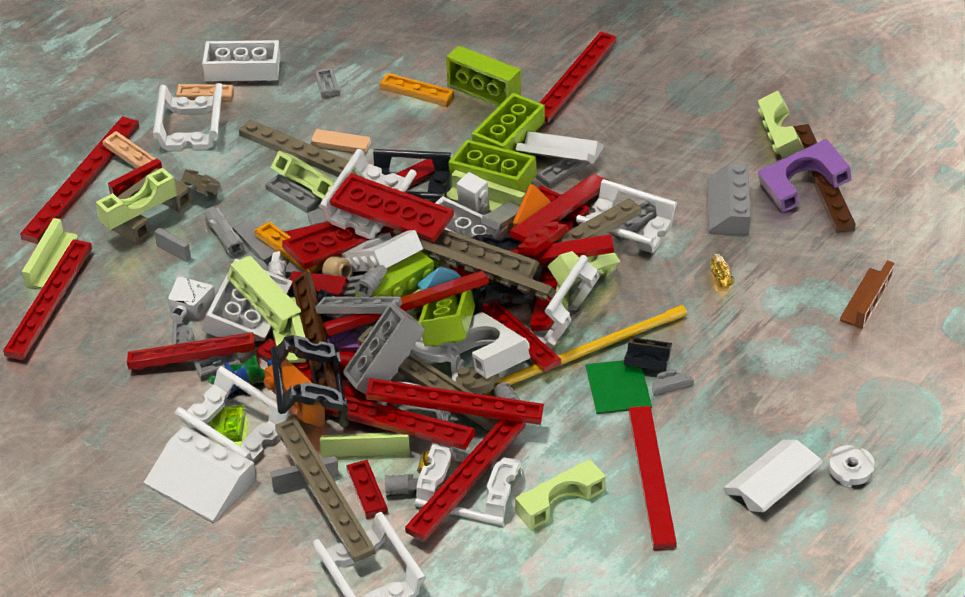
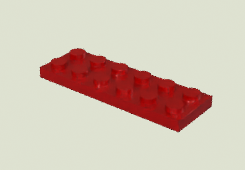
[329,173,454,243]
[282,223,396,269]

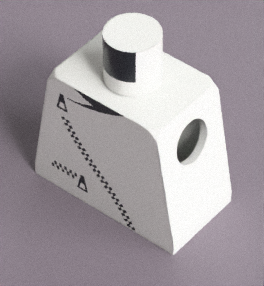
[168,276,215,322]

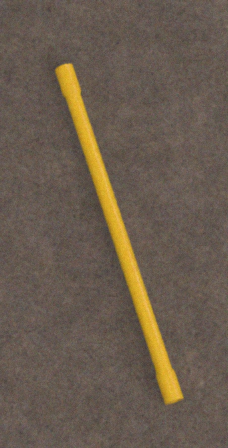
[481,305,687,395]

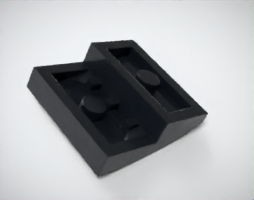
[624,337,672,371]

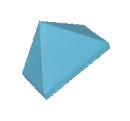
[417,267,461,291]

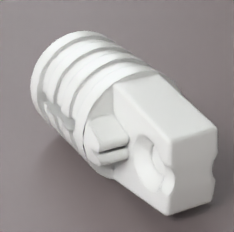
[268,251,287,278]

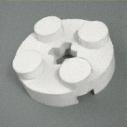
[829,445,875,487]

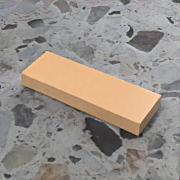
[176,84,234,102]
[311,129,371,154]
[103,131,156,169]

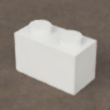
[456,172,490,215]

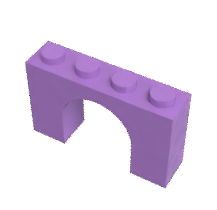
[758,139,852,213]

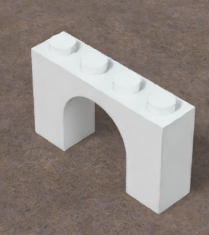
[342,230,423,272]
[447,312,530,379]

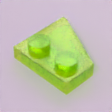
[208,405,246,442]

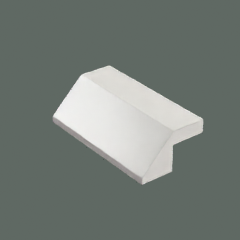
[516,131,604,164]
[723,440,823,512]

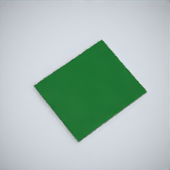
[585,360,652,414]

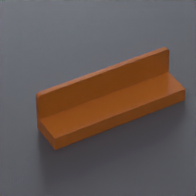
[840,260,895,329]

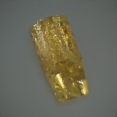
[710,253,735,289]

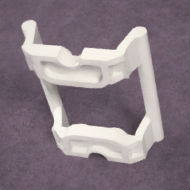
[153,83,223,151]
[319,149,417,239]
[576,179,677,253]
[531,255,599,350]
[377,337,465,421]
[175,366,292,463]
[415,443,523,526]
[312,512,426,597]

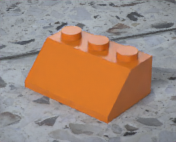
[513,184,551,228]
[264,358,325,428]

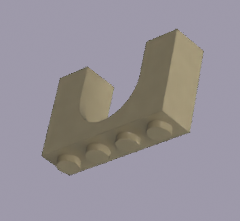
[103,169,192,244]

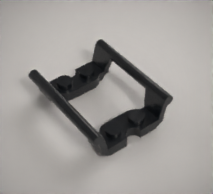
[373,149,451,203]
[471,234,536,316]
[270,335,349,427]

